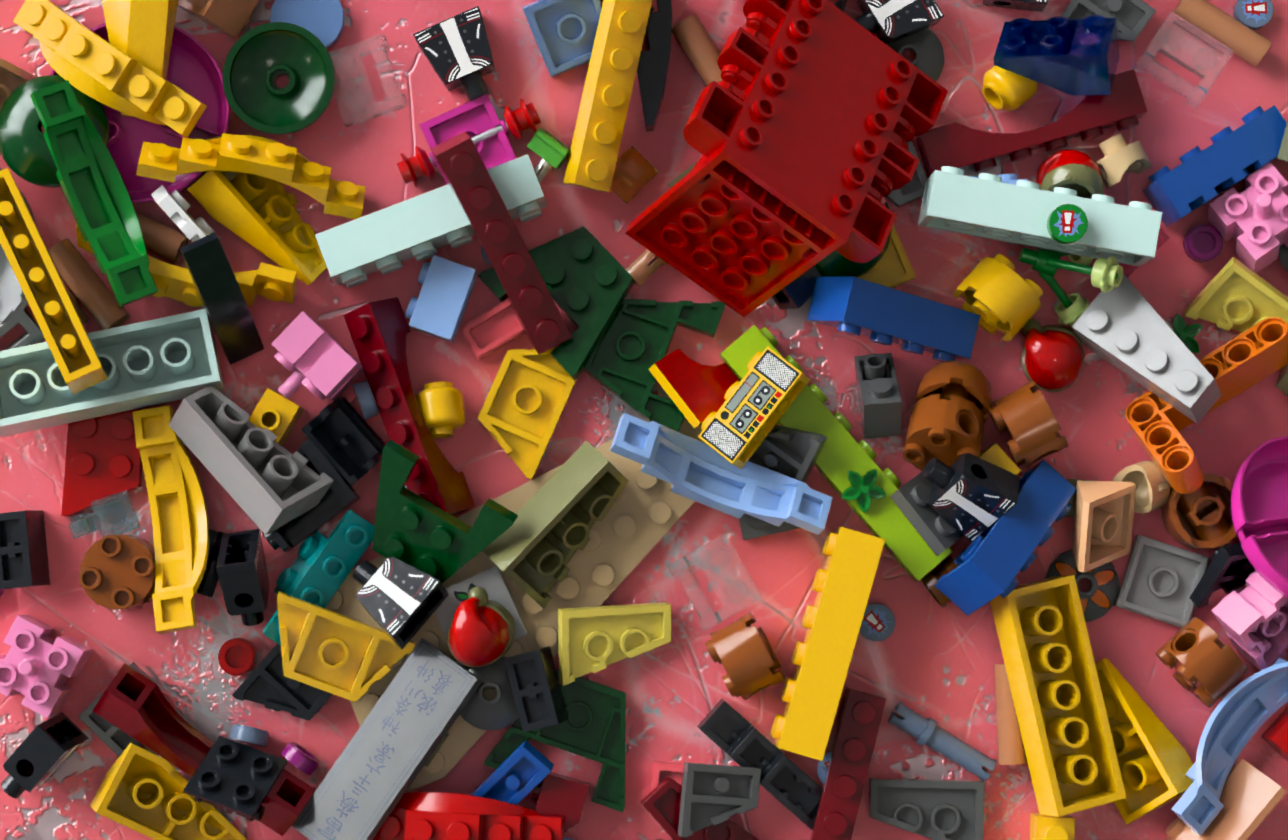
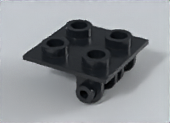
[183,736,287,822]

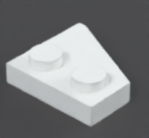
[151,185,216,242]

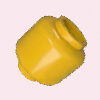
[982,56,1038,111]
[415,382,465,438]

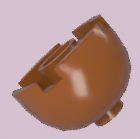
[916,361,992,425]

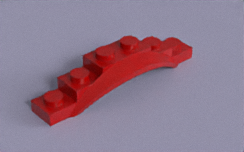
[373,792,565,840]

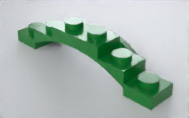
[30,80,158,307]

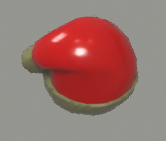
[1037,150,1104,199]
[1021,319,1085,392]
[447,586,515,668]

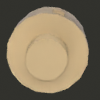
[1096,133,1152,189]
[1113,460,1170,514]

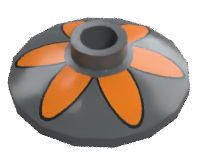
[1045,549,1119,622]

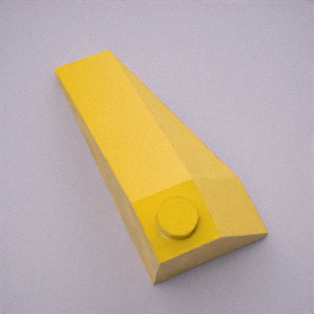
[102,0,178,118]
[187,134,327,285]
[1095,658,1193,825]
[90,743,247,840]

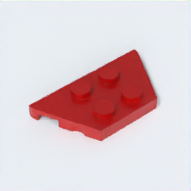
[61,408,143,517]

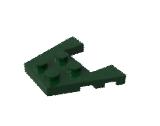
[478,226,634,381]
[582,299,726,432]
[372,439,519,583]
[484,669,626,812]

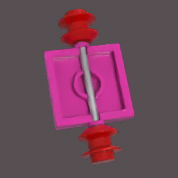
[397,94,541,187]

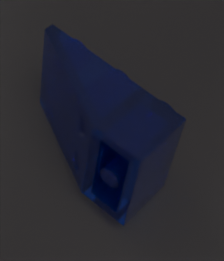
[993,15,1120,96]

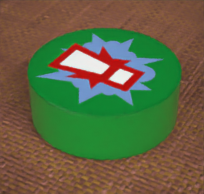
[1047,204,1088,244]

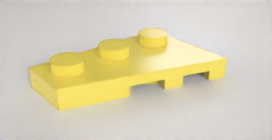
[1184,257,1288,333]
[558,602,671,686]

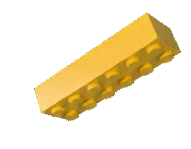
[770,527,885,761]
[990,575,1127,817]

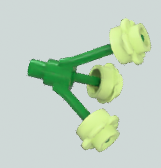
[1018,247,1123,327]

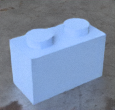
[405,255,478,343]

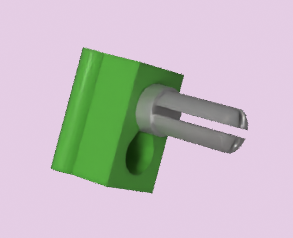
[527,128,570,184]

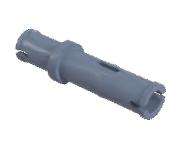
[888,702,996,781]

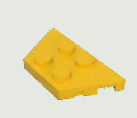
[478,348,583,480]
[277,591,416,702]

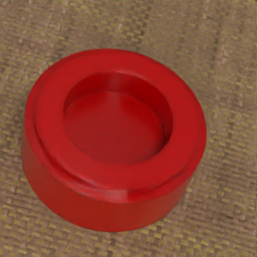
[218,638,257,676]

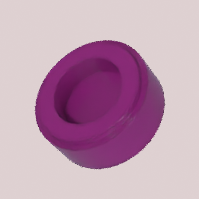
[1183,224,1223,263]
[281,742,319,776]

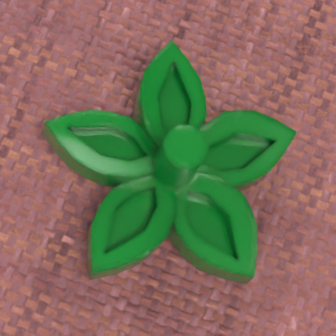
[1172,313,1203,353]
[840,469,886,513]

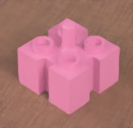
[1207,162,1288,274]
[271,311,364,401]
[1211,570,1288,671]
[0,615,93,718]

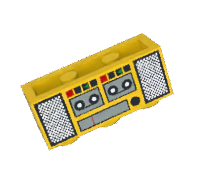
[698,346,811,469]

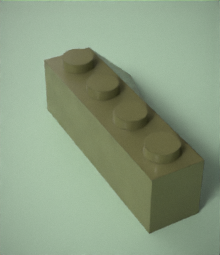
[482,440,629,608]

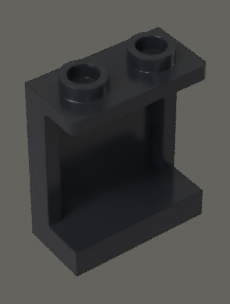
[262,439,360,552]

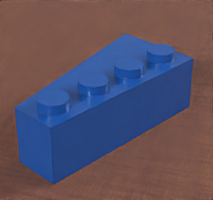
[1142,105,1287,227]
[807,277,980,362]
[934,459,1077,615]

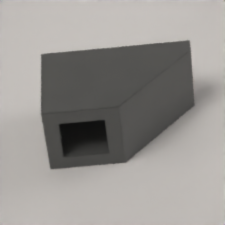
[854,353,902,439]

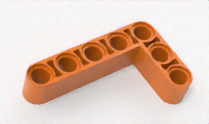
[1125,317,1288,494]

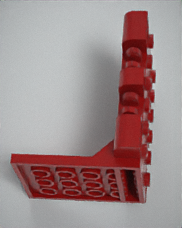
[625,0,948,317]

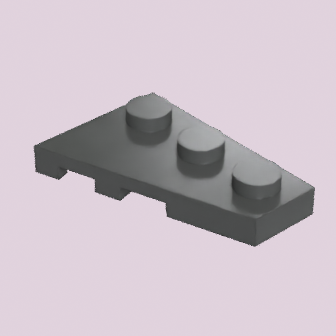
[869,778,984,840]

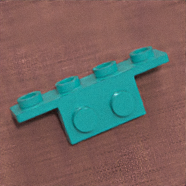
[263,510,375,646]

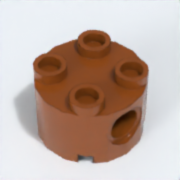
[989,381,1068,467]
[903,394,984,471]
[1161,474,1237,549]
[79,535,155,610]
[705,612,785,700]
[1155,617,1247,708]

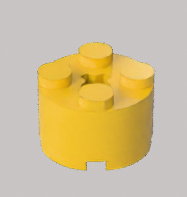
[954,254,1043,341]

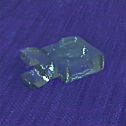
[69,490,140,539]

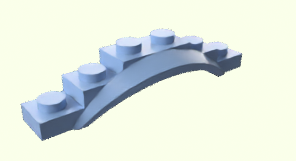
[610,413,833,535]
[1171,658,1288,835]

